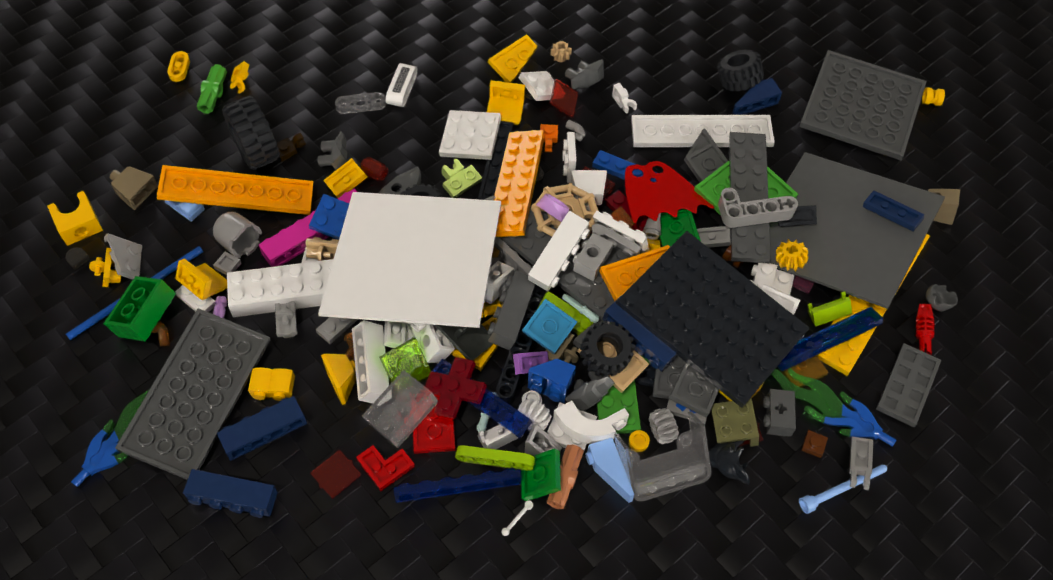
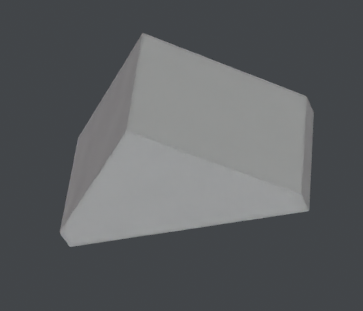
[525,424,562,456]

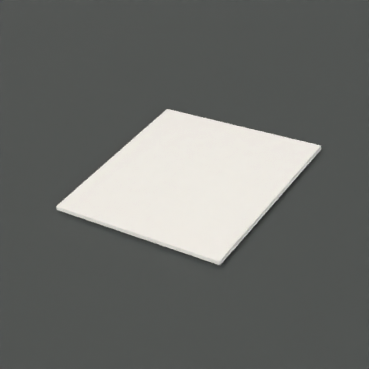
[318,192,501,328]

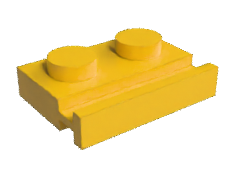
[323,158,367,198]

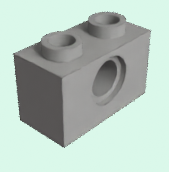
[572,233,613,281]

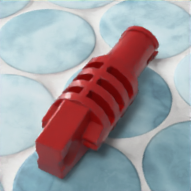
[916,304,935,355]

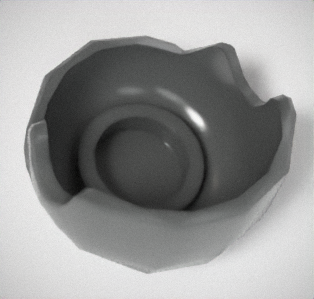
[925,284,958,312]

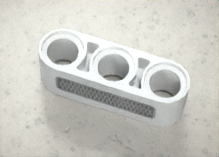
[386,63,417,107]

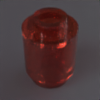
[360,157,388,181]

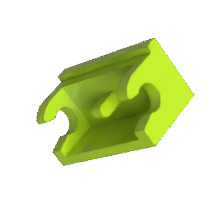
[807,291,852,327]

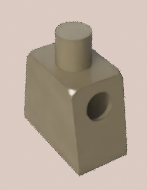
[110,166,158,210]
[928,189,960,225]

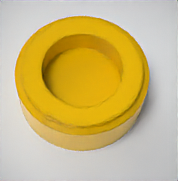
[629,430,650,452]

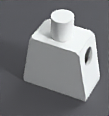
[571,170,607,211]

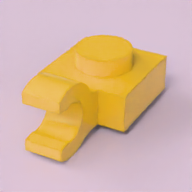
[230,61,249,94]

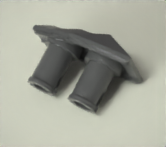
[565,59,604,89]
[318,131,348,170]
[565,370,615,411]

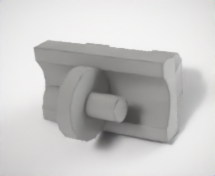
[275,301,297,338]

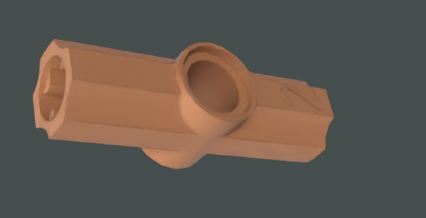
[547,444,584,509]

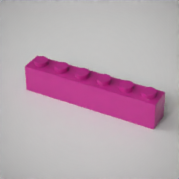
[259,189,357,267]

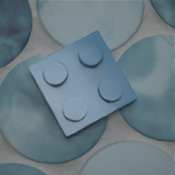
[522,299,577,354]

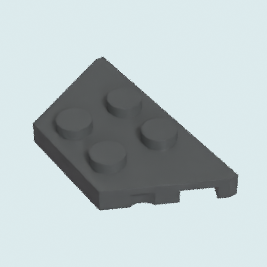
[684,128,728,182]

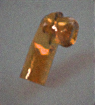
[152,321,170,346]

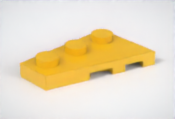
[488,34,537,83]

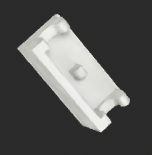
[478,414,524,449]

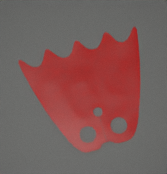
[625,161,714,223]

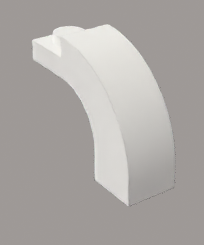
[553,401,629,444]

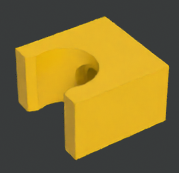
[47,191,103,246]

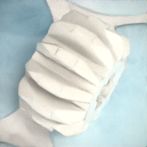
[516,398,552,432]

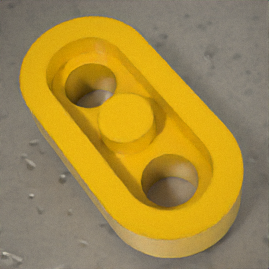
[167,51,190,82]

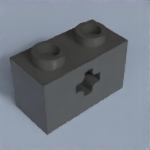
[763,389,796,436]

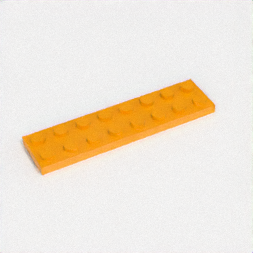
[494,130,545,237]
[157,165,313,215]

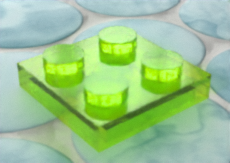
[379,338,431,393]

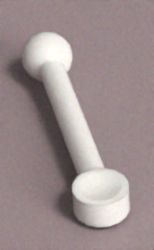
[501,501,533,536]

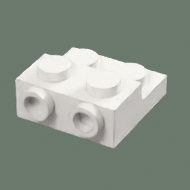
[750,263,794,295]

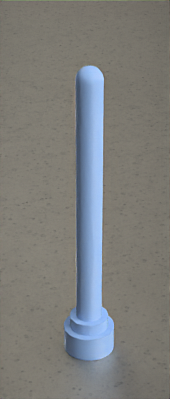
[799,465,887,514]

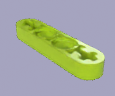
[455,445,535,471]

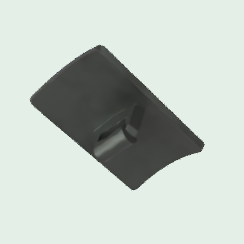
[435,323,493,360]

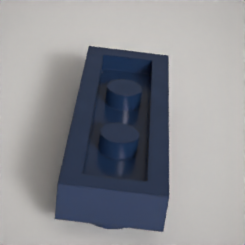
[863,190,925,232]

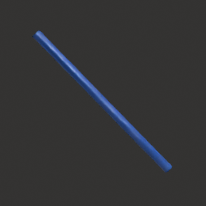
[66,246,203,340]

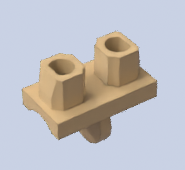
[306,237,339,261]

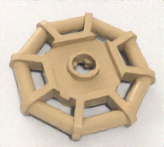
[531,182,598,238]

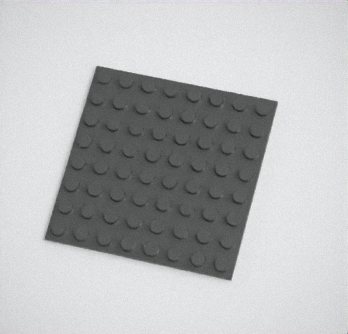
[769,152,945,309]

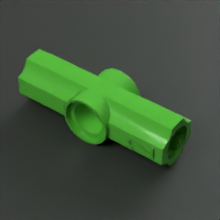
[197,64,227,114]

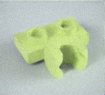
[442,159,482,198]

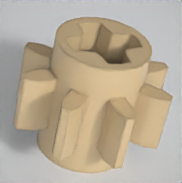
[551,41,572,62]

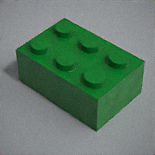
[103,276,176,342]

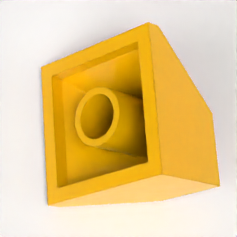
[321,354,356,405]

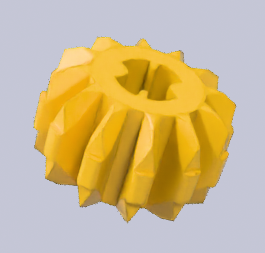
[776,239,808,272]

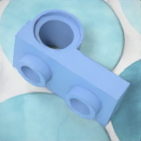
[164,200,205,222]

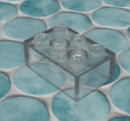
[362,370,438,448]

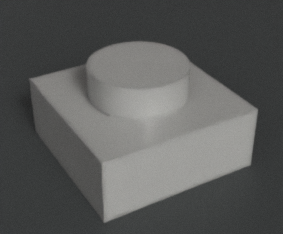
[213,251,242,275]

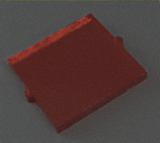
[550,79,578,117]
[311,450,361,499]

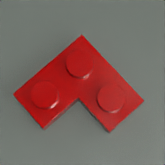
[356,445,415,491]

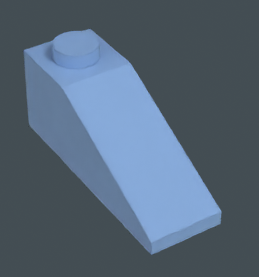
[585,438,634,503]

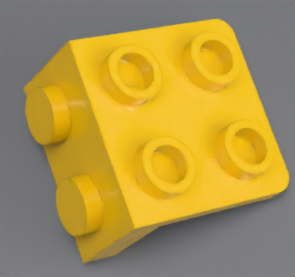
[487,80,525,125]

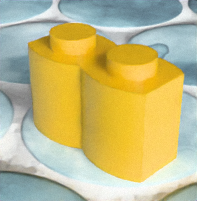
[248,368,295,401]

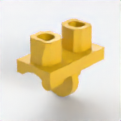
[89,248,121,287]

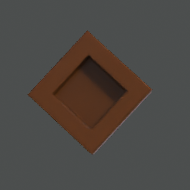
[801,430,828,458]

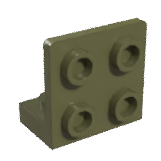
[711,398,759,447]

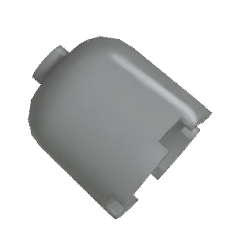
[213,212,262,258]

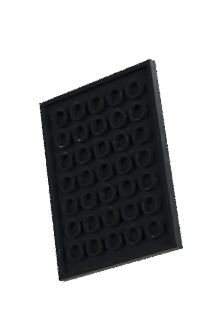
[616,231,810,408]

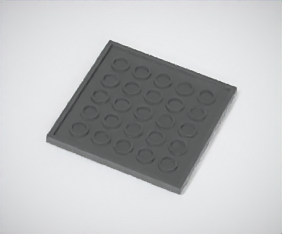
[799,50,927,160]

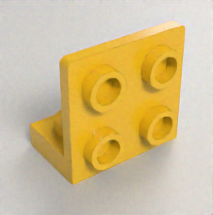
[175,258,227,300]

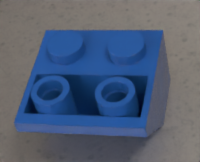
[528,359,576,403]

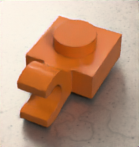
[540,124,558,152]

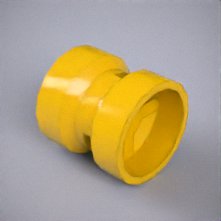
[922,87,945,106]

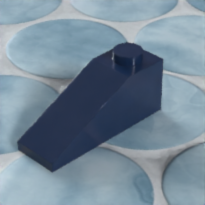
[732,78,782,115]

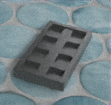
[876,343,941,427]

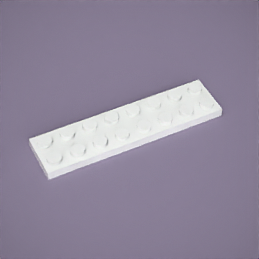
[631,115,775,147]

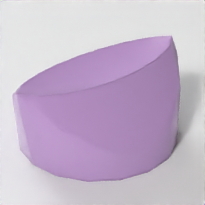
[536,193,570,222]

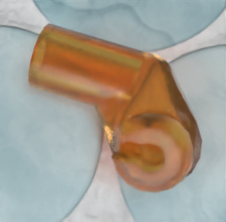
[344,332,354,361]

